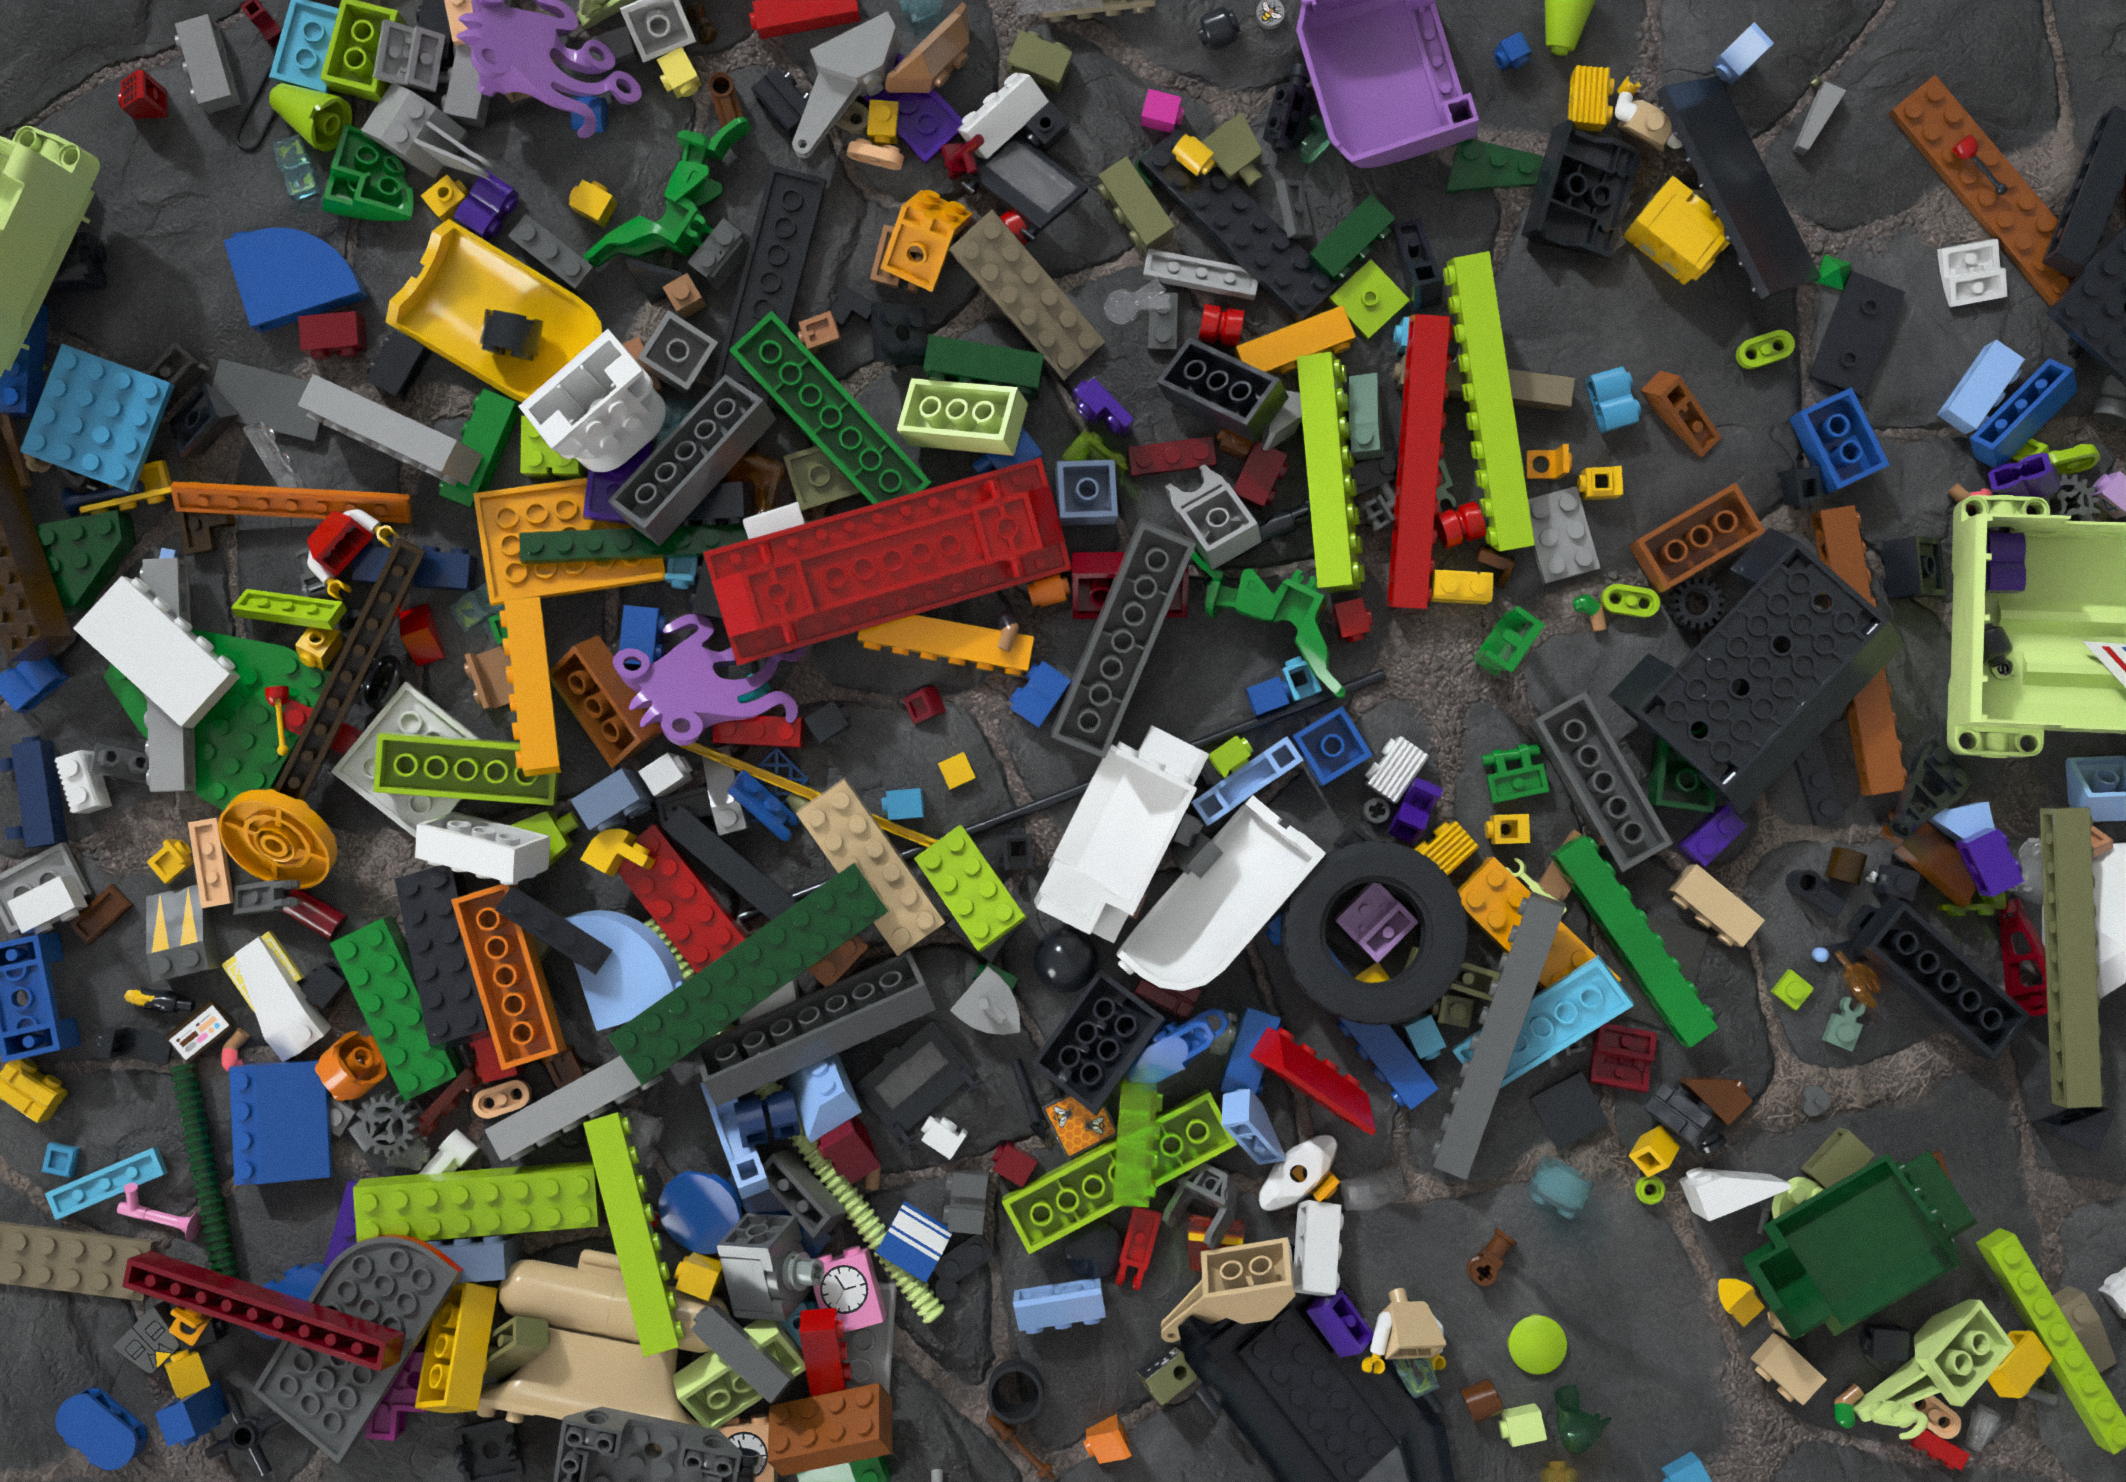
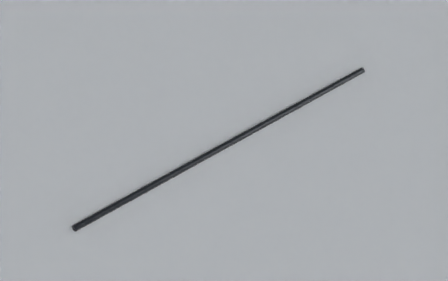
[738,668,1387,924]

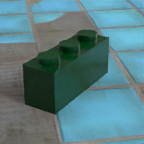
[1309,194,1395,281]

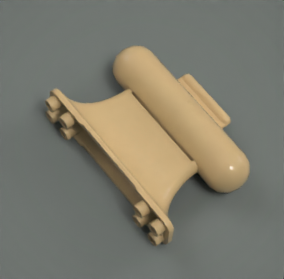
[477,1249,730,1451]

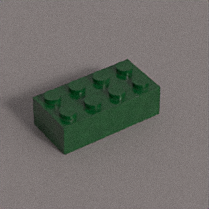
[923,335,1044,402]
[1647,723,1716,813]

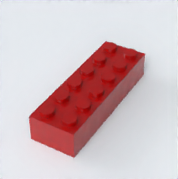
[617,824,748,973]

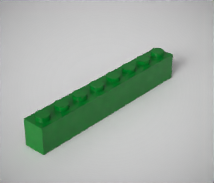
[1549,835,1718,1048]

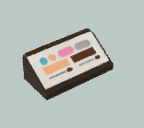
[166,999,233,1063]

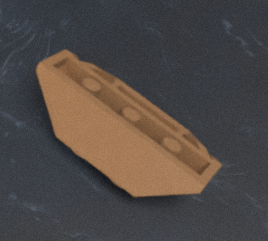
[885,2,970,93]

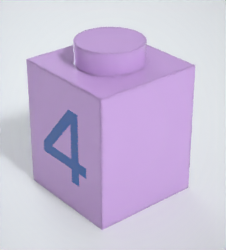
[2091,471,2126,519]

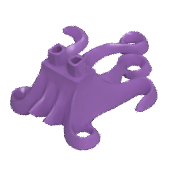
[456,0,642,138]
[613,614,807,745]

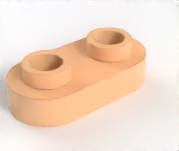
[846,138,904,170]
[473,1079,532,1119]
[1911,1395,1961,1439]

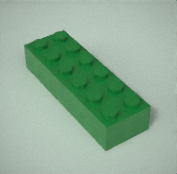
[330,917,467,1102]

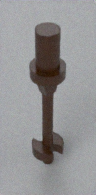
[986,1413,1055,1480]

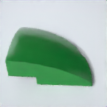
[322,123,413,221]

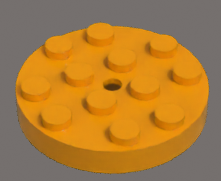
[218,789,338,889]

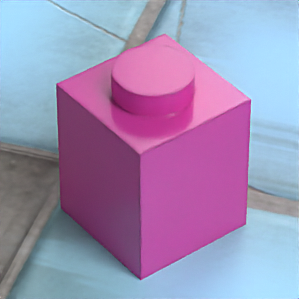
[1140,89,1185,133]

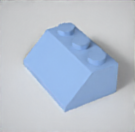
[2066,755,2126,822]
[788,1054,862,1143]
[1013,1278,1106,1334]

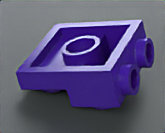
[1073,377,1134,438]

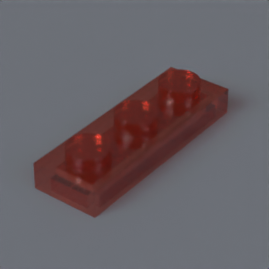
[414,1065,479,1140]

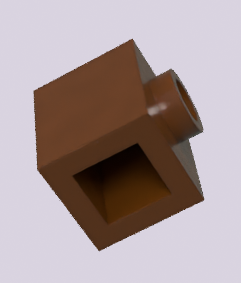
[1217,427,1253,461]

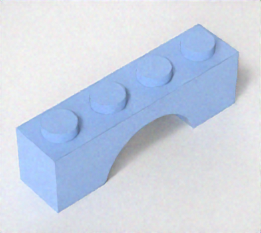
[1190,736,1303,827]
[700,1082,770,1199]

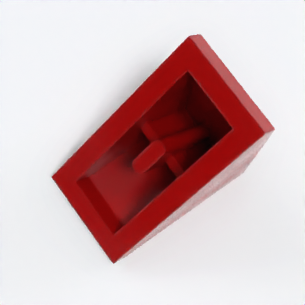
[400,603,446,667]

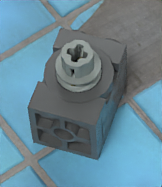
[717,1213,825,1322]

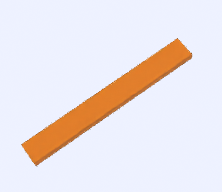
[171,481,413,524]

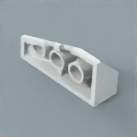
[235,936,331,1062]

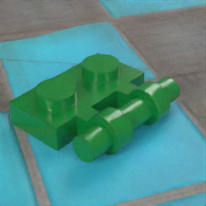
[1481,743,1550,803]

